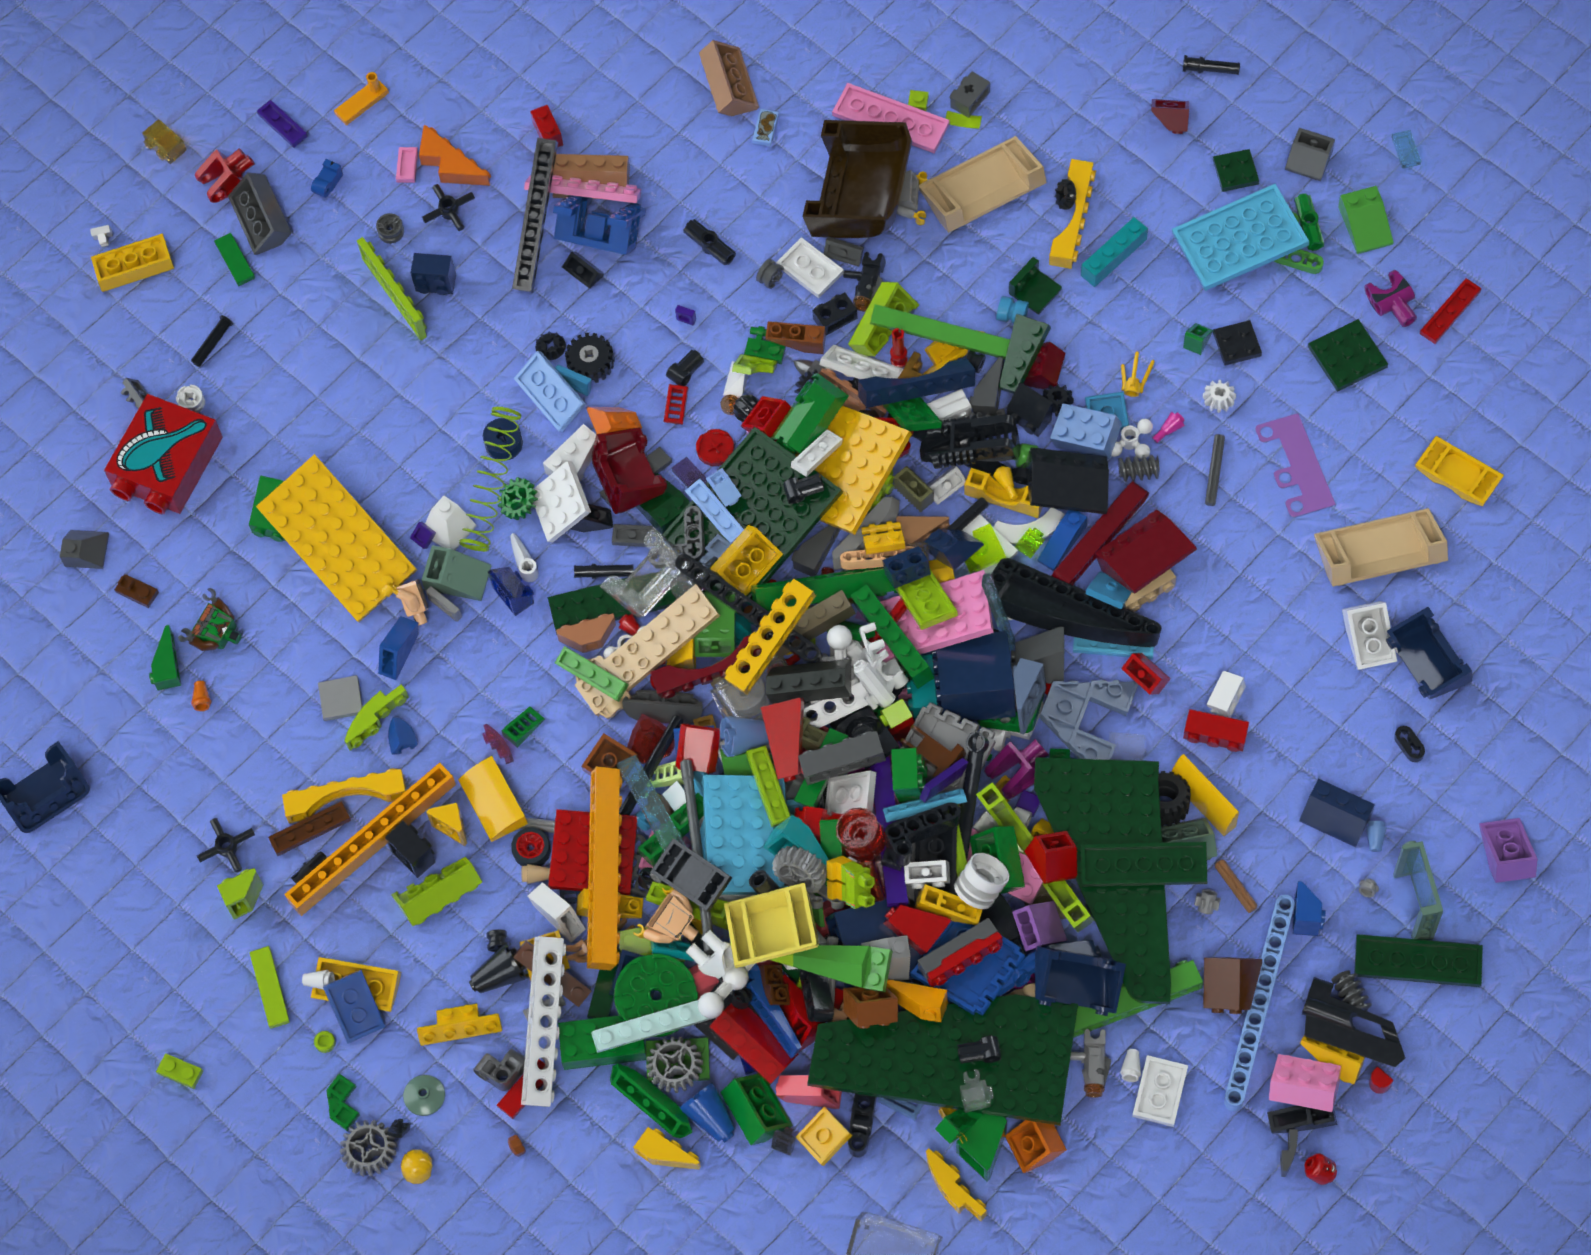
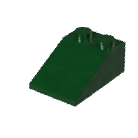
[636,473,690,535]

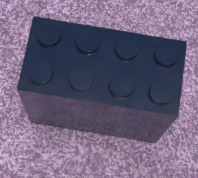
[932,631,1016,722]
[825,898,923,988]

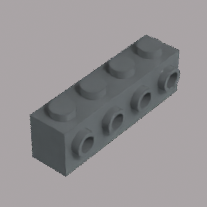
[798,731,886,785]

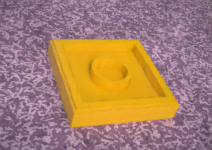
[796,1106,853,1166]

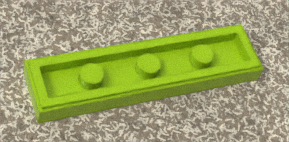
[746,746,790,827]
[249,946,290,1029]

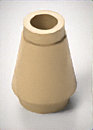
[521,864,550,884]

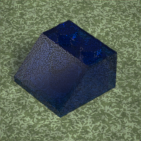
[488,567,534,616]

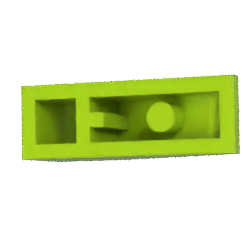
[879,698,912,729]

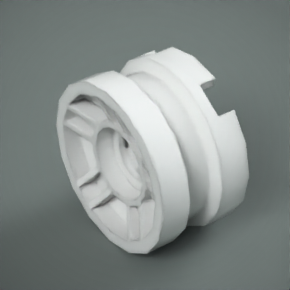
[176,385,205,413]

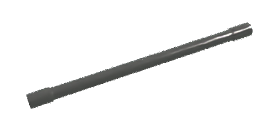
[680,760,714,954]

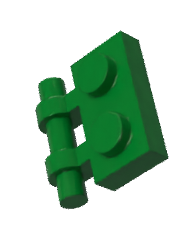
[744,326,786,364]

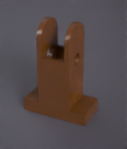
[900,725,966,778]

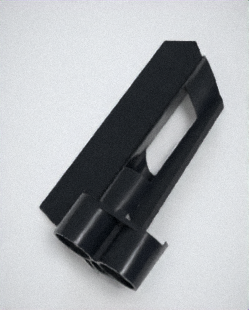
[1302,977,1405,1067]

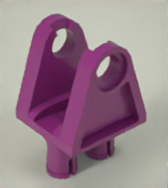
[984,739,1049,800]

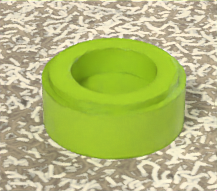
[314,1031,336,1053]

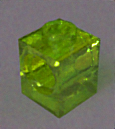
[1014,528,1045,559]

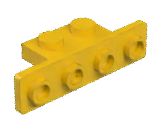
[923,330,985,375]
[417,1004,502,1046]

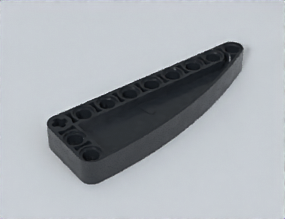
[987,558,1162,647]

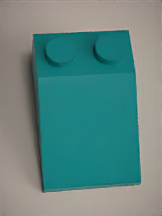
[763,814,829,870]

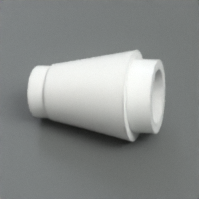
[302,970,335,990]
[1120,1049,1141,1082]

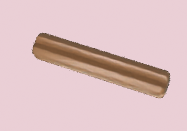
[1215,859,1257,913]

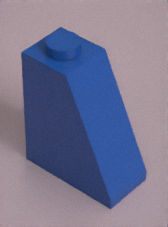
[378,616,419,680]

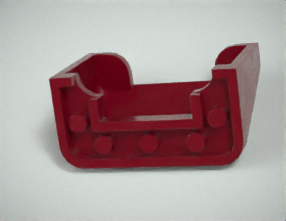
[592,427,667,514]

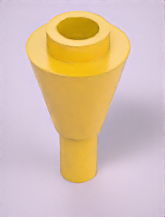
[993,466,1018,500]

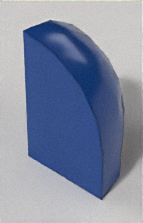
[388,717,418,755]

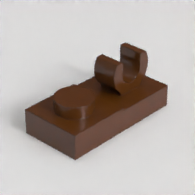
[114,574,159,608]

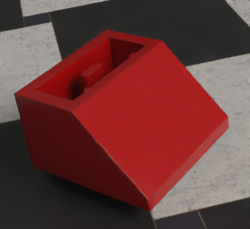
[1024,831,1077,884]

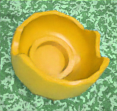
[401,1149,433,1184]

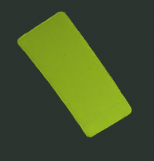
[945,111,982,129]

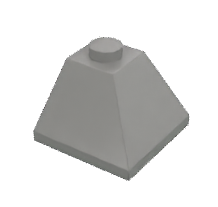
[861,936,910,981]

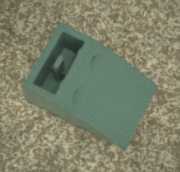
[422,545,492,601]

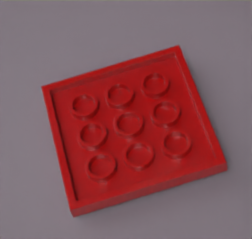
[548,809,637,895]

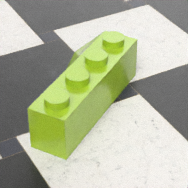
[848,282,919,356]
[391,857,482,926]

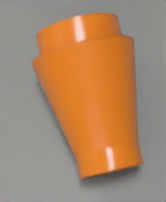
[191,681,211,711]

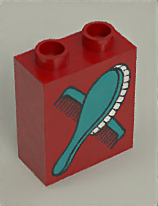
[104,393,223,514]

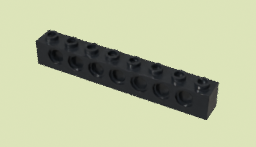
[512,137,558,293]

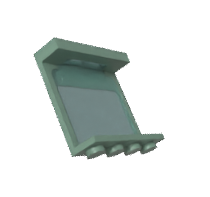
[1393,841,1443,940]

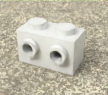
[904,860,950,889]

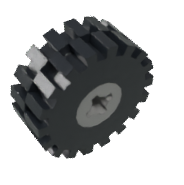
[565,333,615,383]

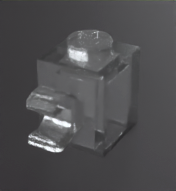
[960,1069,994,1113]

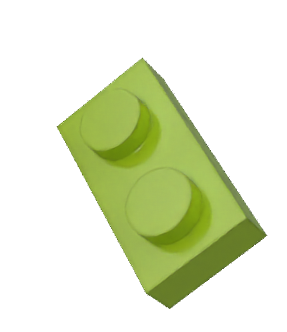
[156,1053,203,1089]

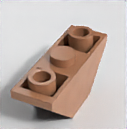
[556,614,616,653]

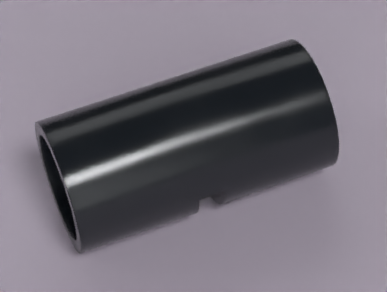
[749,870,781,894]

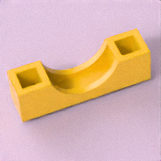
[964,468,1043,518]

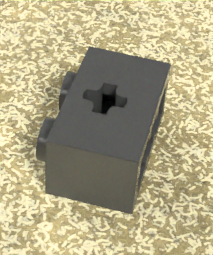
[950,71,990,118]

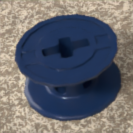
[482,418,523,461]

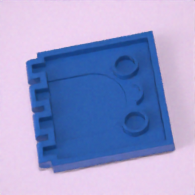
[911,921,1025,1015]

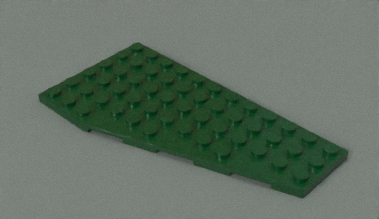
[807,994,1078,1126]

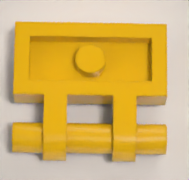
[861,521,905,555]

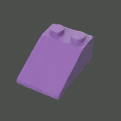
[1479,818,1538,883]

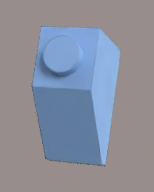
[706,468,742,507]

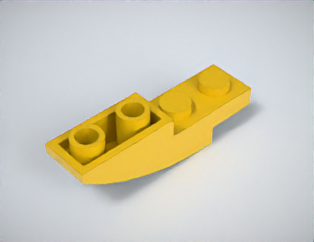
[926,1148,987,1221]

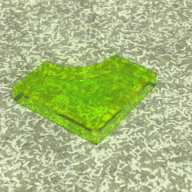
[965,524,1006,574]

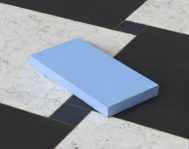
[514,351,586,432]

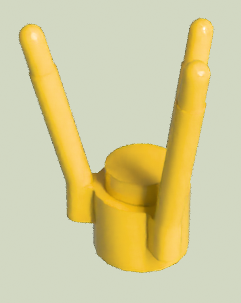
[1121,351,1155,397]

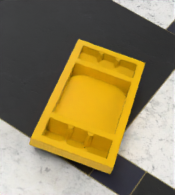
[1415,436,1504,506]

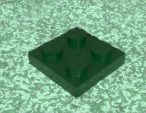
[1213,149,1259,192]

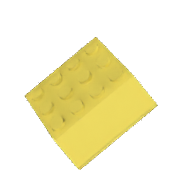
[724,883,819,968]

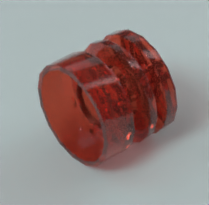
[836,807,885,861]

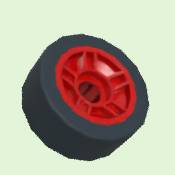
[511,827,551,866]

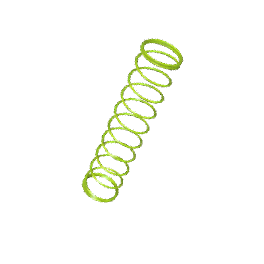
[459,407,522,552]

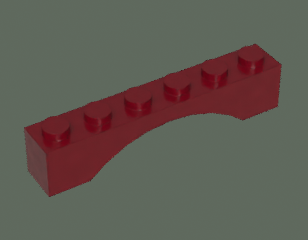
[650,634,768,699]

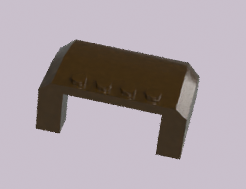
[802,120,912,238]

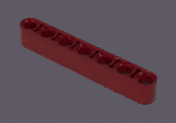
[1052,481,1149,585]

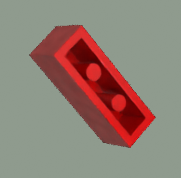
[1183,709,1249,752]

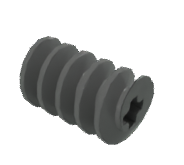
[1118,455,1160,482]
[1331,970,1372,1017]

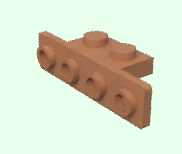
[819,368,887,417]

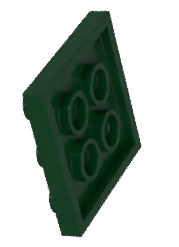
[1308,319,1388,392]

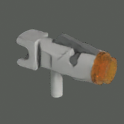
[1070,1029,1111,1098]

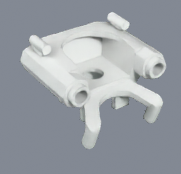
[846,622,908,710]

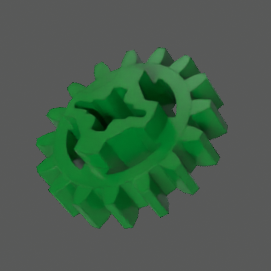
[497,477,538,520]

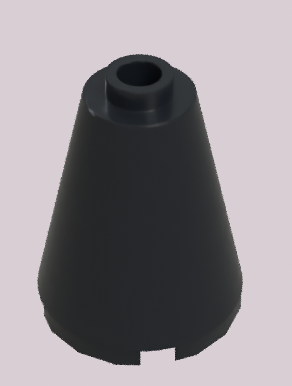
[469,942,529,993]

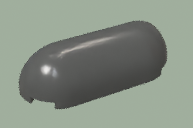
[622,690,702,724]

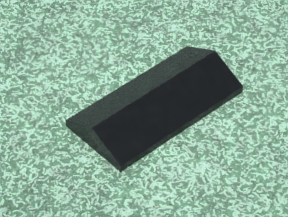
[914,827,957,907]

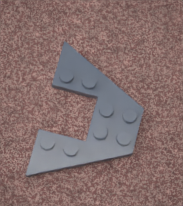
[1039,680,1138,760]

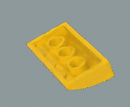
[91,233,174,292]
[1171,754,1239,836]
[458,756,528,842]
[310,957,402,1012]

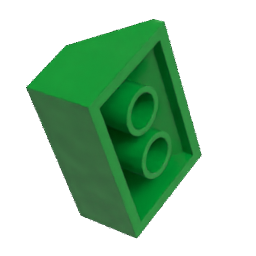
[970,826,1025,894]
[720,1074,793,1145]

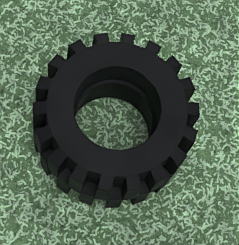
[1158,771,1191,827]

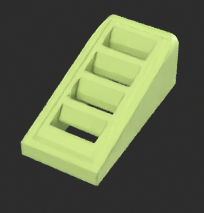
[646,761,684,789]

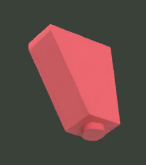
[776,1075,842,1109]

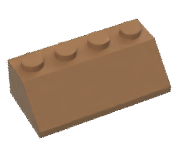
[699,40,759,116]
[553,154,630,199]

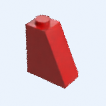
[883,905,952,955]

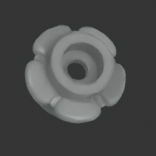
[1359,879,1379,898]

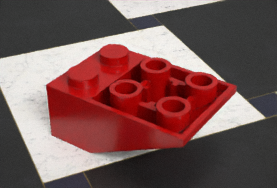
[779,974,825,1052]

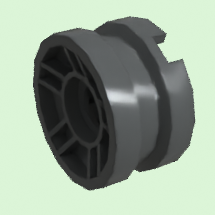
[376,213,404,244]
[756,259,784,289]

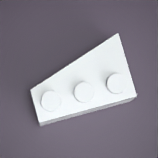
[543,424,596,481]

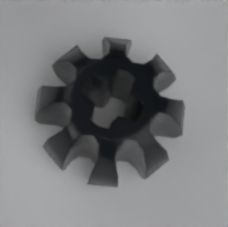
[733,395,759,422]

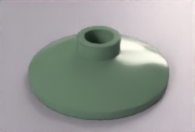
[403,1075,445,1116]

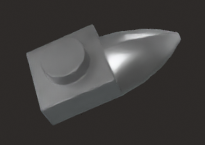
[794,360,826,380]

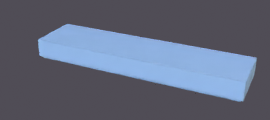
[685,479,744,544]

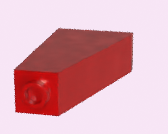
[761,698,804,782]

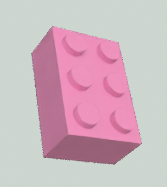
[1269,1054,1341,1112]

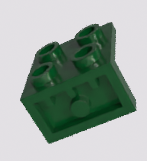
[1009,257,1062,314]

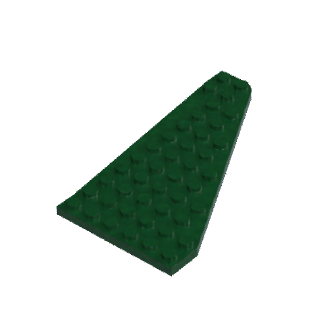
[1034,757,1171,1004]

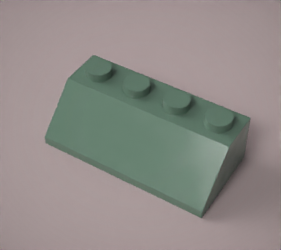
[1161,818,1217,860]

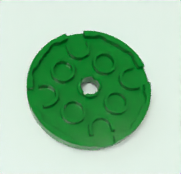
[614,954,698,1037]

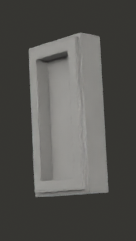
[426,586,462,622]

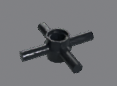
[422,184,475,231]
[196,818,255,873]

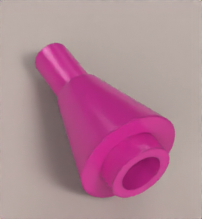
[1152,412,1185,443]

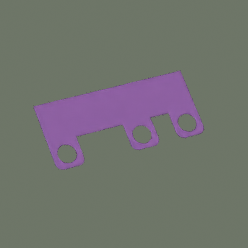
[1255,413,1336,517]

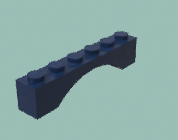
[858,358,975,408]

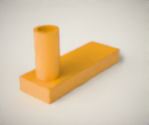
[334,72,389,126]

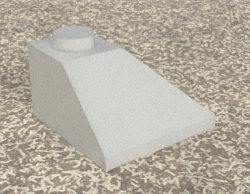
[425,496,477,550]

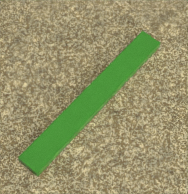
[870,304,1010,359]

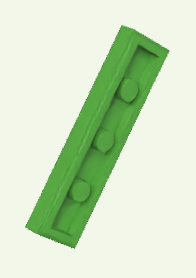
[555,646,629,702]

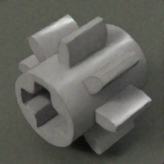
[1194,889,1221,914]

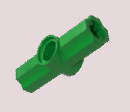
[1294,193,1324,251]

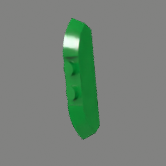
[610,1064,693,1138]

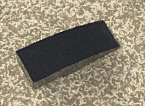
[1267,1106,1338,1134]

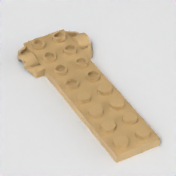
[575,584,721,719]

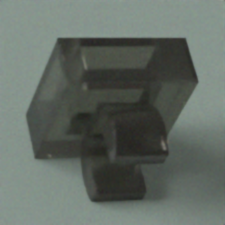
[771,1126,796,1155]

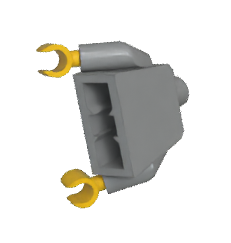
[897,170,928,225]

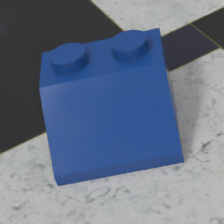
[1293,881,1326,936]

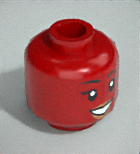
[1305,1153,1337,1185]

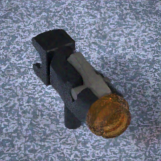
[843,252,886,312]

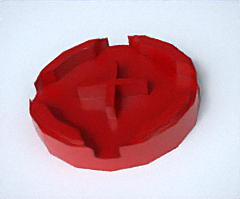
[696,429,734,466]

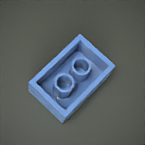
[1050,404,1122,460]

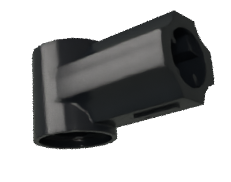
[666,350,704,386]
[783,473,825,504]
[957,1036,1002,1064]

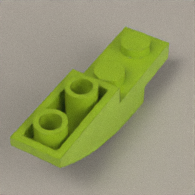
[344,684,409,751]

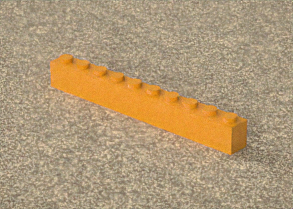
[284,763,456,916]
[587,766,622,971]

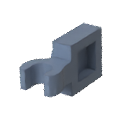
[699,534,731,570]

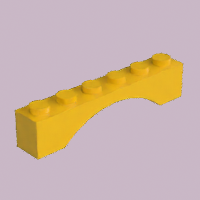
[1049,159,1096,269]
[282,768,407,824]

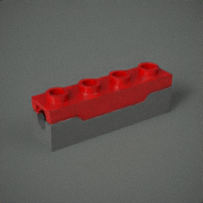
[918,918,1003,987]

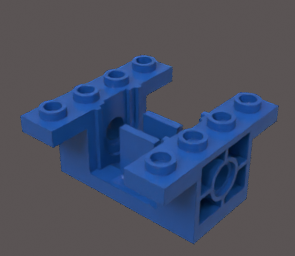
[553,195,646,255]

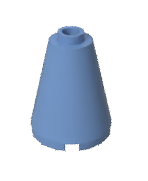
[720,716,769,757]

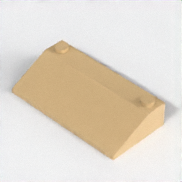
[919,136,1046,233]
[1314,508,1448,587]

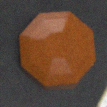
[508,1134,526,1157]

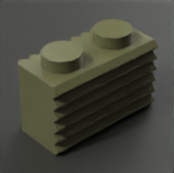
[894,466,934,512]

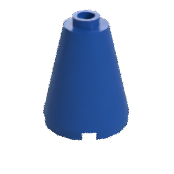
[680,1083,735,1143]

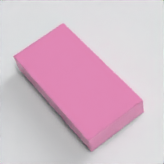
[396,147,418,183]

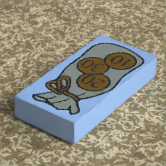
[752,109,779,147]

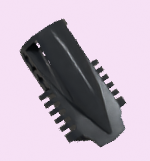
[920,415,1020,469]

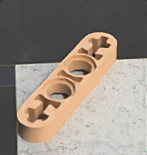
[840,546,915,570]

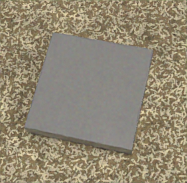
[318,675,363,721]

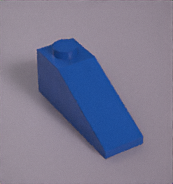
[1037,510,1087,571]

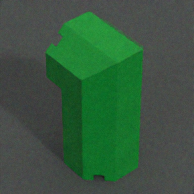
[771,373,849,455]

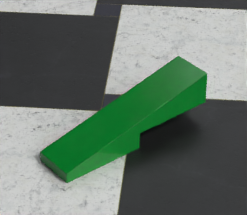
[794,728,849,808]
[638,793,704,867]
[935,1109,983,1144]

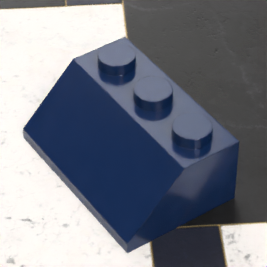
[1299,778,1375,847]

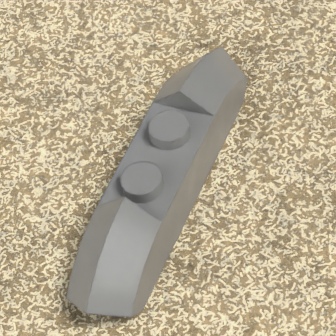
[832,497,900,570]

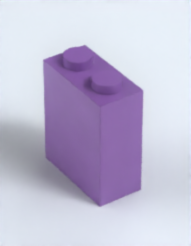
[1012,901,1067,951]

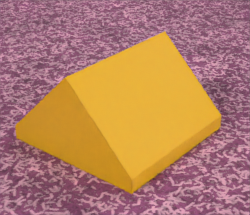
[426,803,467,846]

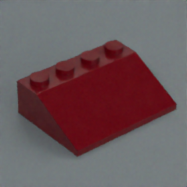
[1095,509,1197,594]

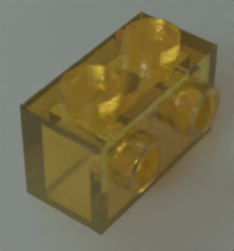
[142,119,186,164]

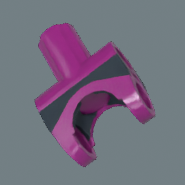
[1365,270,1417,327]

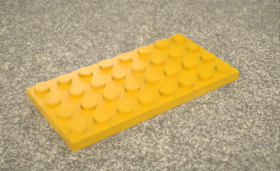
[256,454,417,622]

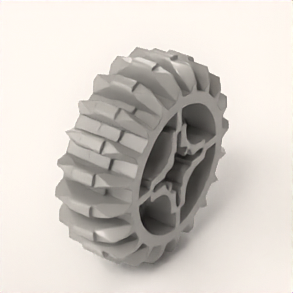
[772,846,827,894]
[646,1036,703,1093]
[340,1120,397,1177]

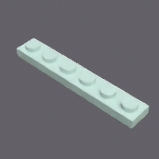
[591,1000,717,1053]

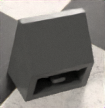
[1285,128,1335,181]

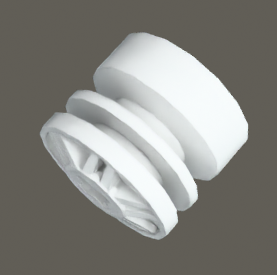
[954,853,1010,909]

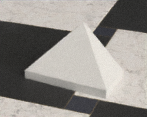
[723,361,749,399]

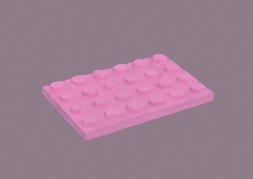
[876,570,994,663]

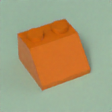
[587,407,642,434]
[1005,1120,1066,1173]

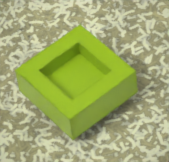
[908,90,929,111]

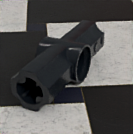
[683,219,736,266]

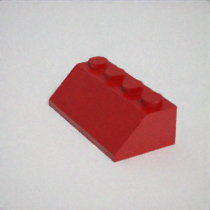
[709,997,799,1085]

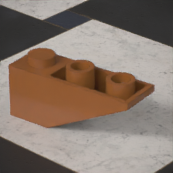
[765,321,826,354]

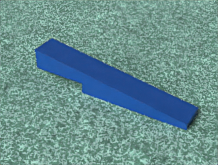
[746,963,802,1058]

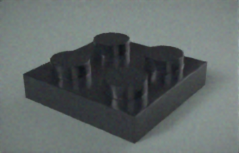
[1213,320,1262,366]

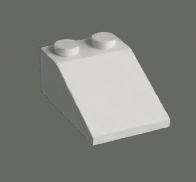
[1342,601,1397,670]

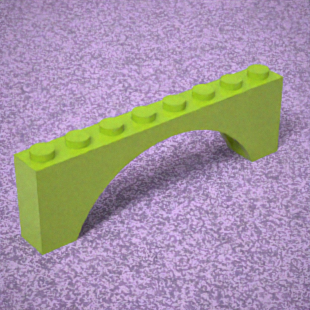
[976,782,1094,933]

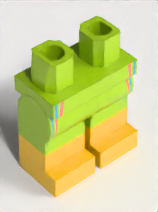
[827,856,875,909]

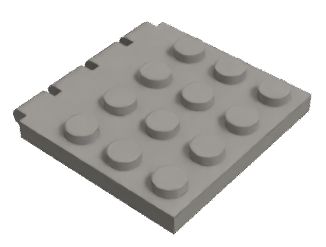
[891,702,996,806]

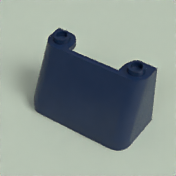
[1386,607,1472,699]
[0,741,90,833]
[1035,946,1126,1016]

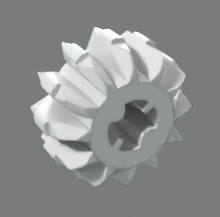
[1203,380,1236,413]

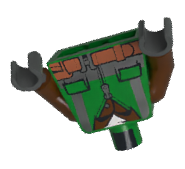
[178,588,242,651]

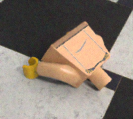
[382,579,429,626]
[633,886,699,943]

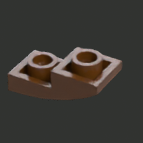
[760,965,790,1005]

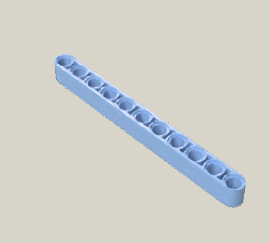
[1224,895,1295,1112]

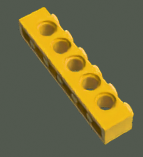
[724,578,816,695]

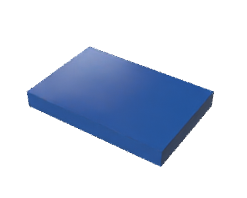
[323,970,386,1044]

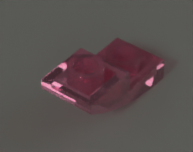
[482,724,514,764]

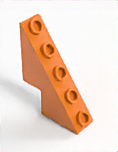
[419,125,491,186]

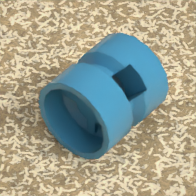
[996,296,1029,324]

